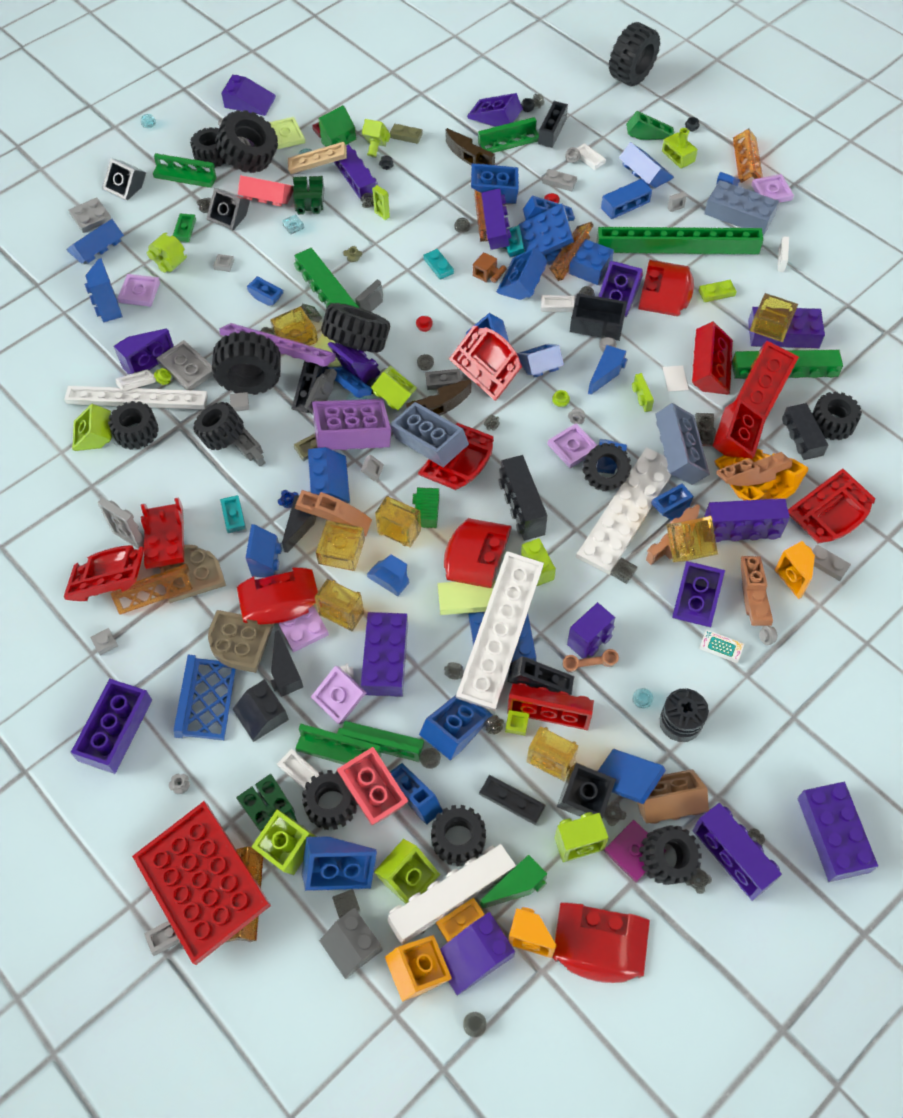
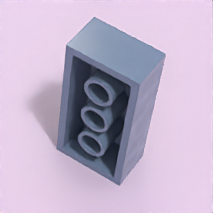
[704,180,779,236]
[390,402,469,467]
[655,403,710,485]

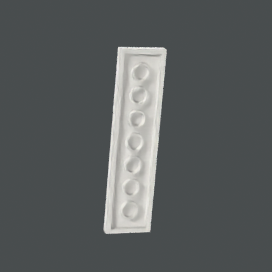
[576,447,672,575]
[456,551,544,711]

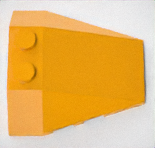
[714,449,808,501]

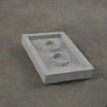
[156,340,213,390]
[97,497,144,549]

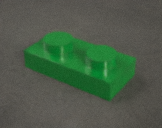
[173,213,196,242]

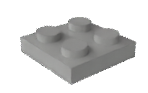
[69,197,111,233]

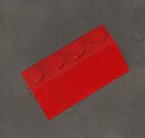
[692,321,733,395]
[507,683,594,731]

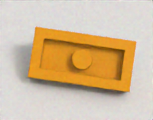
[436,897,485,943]

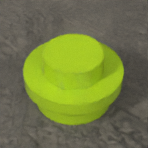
[154,368,171,385]
[552,390,570,407]

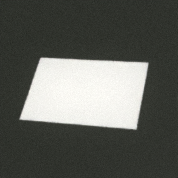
[663,365,689,392]

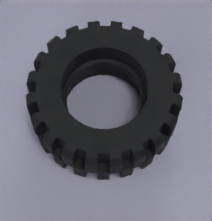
[609,22,661,86]
[216,110,278,173]
[321,303,391,353]
[212,331,281,395]

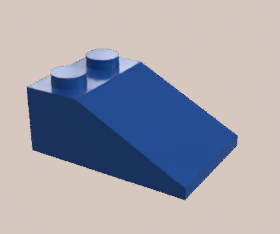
[471,163,519,204]
[419,695,493,761]
[302,836,377,891]

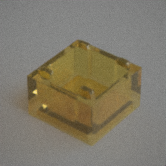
[750,293,798,342]
[270,306,318,346]
[375,496,421,547]
[666,516,718,562]
[316,520,365,571]
[315,579,364,632]
[527,726,579,781]

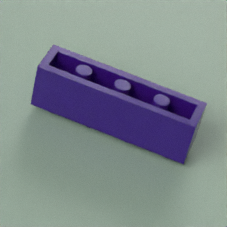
[334,144,378,200]
[481,188,511,250]

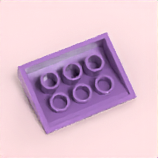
[312,399,391,450]

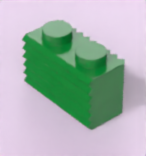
[411,487,440,529]

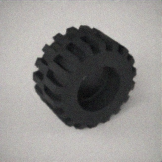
[190,127,226,168]
[812,392,862,441]
[108,401,159,450]
[193,402,244,450]
[582,443,632,491]
[302,770,358,830]
[431,805,486,866]
[639,825,702,885]

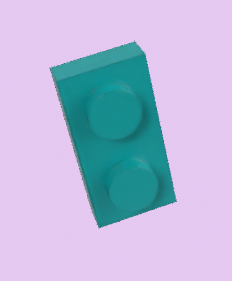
[507,225,525,258]
[423,249,454,280]
[220,495,246,533]

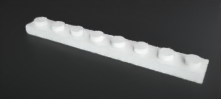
[64,386,208,409]

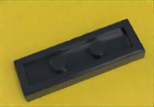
[479,775,546,825]

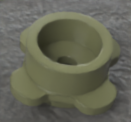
[343,246,363,262]

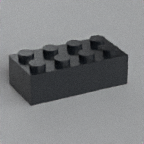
[498,455,548,541]

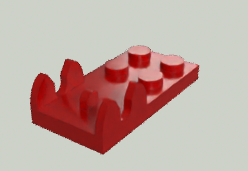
[735,341,799,419]
[140,498,184,569]

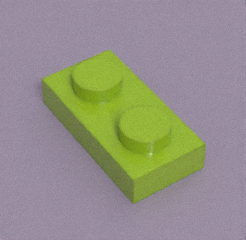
[372,185,390,220]
[698,280,737,303]
[632,373,654,412]

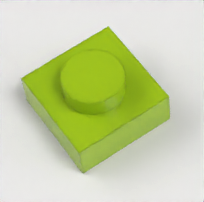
[505,710,529,736]

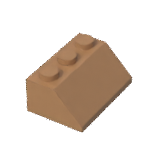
[637,769,709,824]

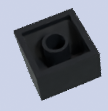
[102,158,146,200]
[206,188,250,230]
[233,679,289,742]
[557,762,616,819]

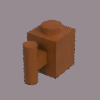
[473,252,507,283]

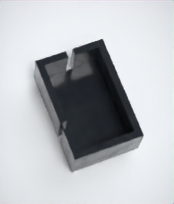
[570,293,627,341]

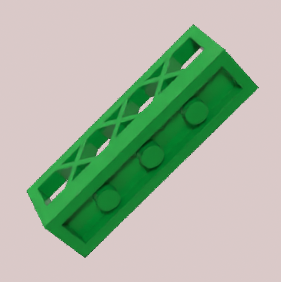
[478,117,539,153]
[153,153,217,188]
[337,721,425,762]
[295,724,382,765]

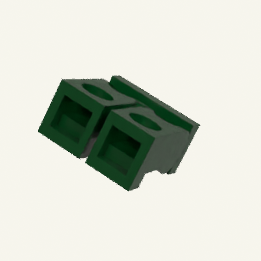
[293,176,325,215]
[236,773,297,833]

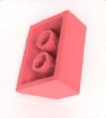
[238,175,294,207]
[337,747,408,825]

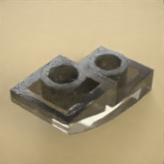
[695,413,716,446]

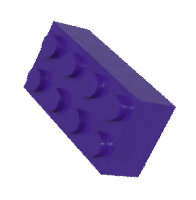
[748,307,825,349]
[702,498,790,542]
[361,612,408,697]
[70,678,152,774]
[797,781,878,882]
[692,802,782,901]

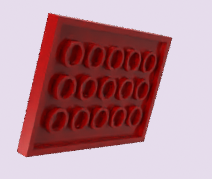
[132,801,271,965]

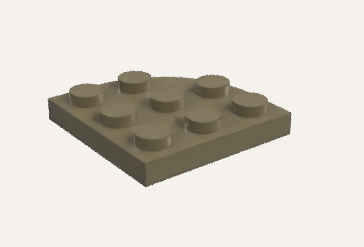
[159,545,226,603]
[208,610,274,673]

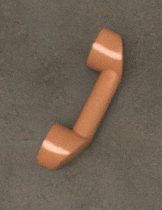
[562,649,619,673]

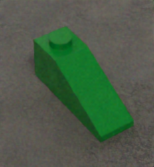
[626,111,674,140]
[480,854,547,909]

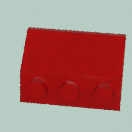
[712,398,766,459]

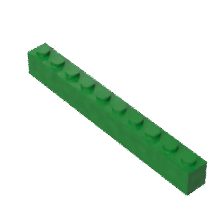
[596,227,764,254]

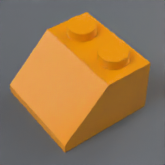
[775,541,815,599]
[508,907,556,958]
[385,935,452,1002]

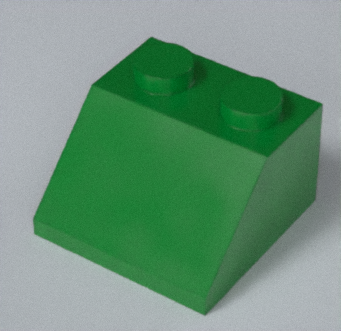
[318,105,356,147]

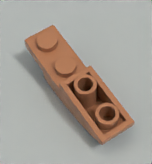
[716,452,792,486]
[295,490,372,536]
[646,504,700,565]
[741,556,773,626]

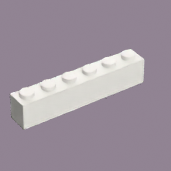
[388,844,516,945]

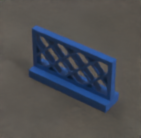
[173,654,236,741]

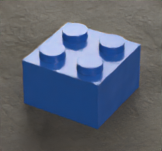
[569,239,614,285]

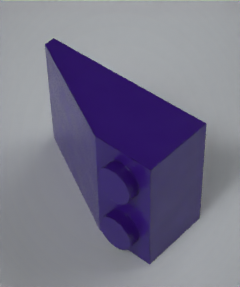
[221,74,276,116]
[467,93,523,127]
[598,260,643,317]
[114,328,174,375]
[327,342,380,384]
[672,561,725,628]
[440,912,515,996]

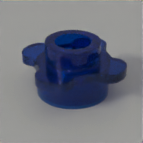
[277,490,298,509]

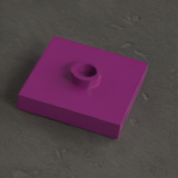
[604,819,666,882]

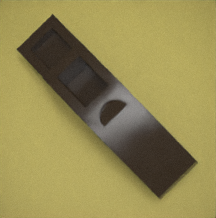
[445,128,495,165]
[406,379,471,416]

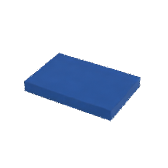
[598,749,666,804]

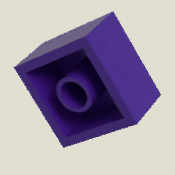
[567,602,616,659]

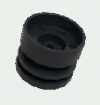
[659,688,709,742]

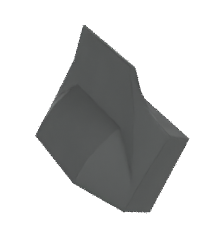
[355,279,383,312]

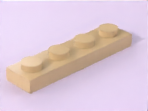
[288,142,347,174]

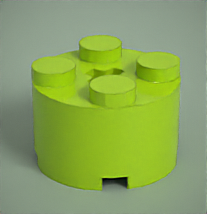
[147,233,187,273]

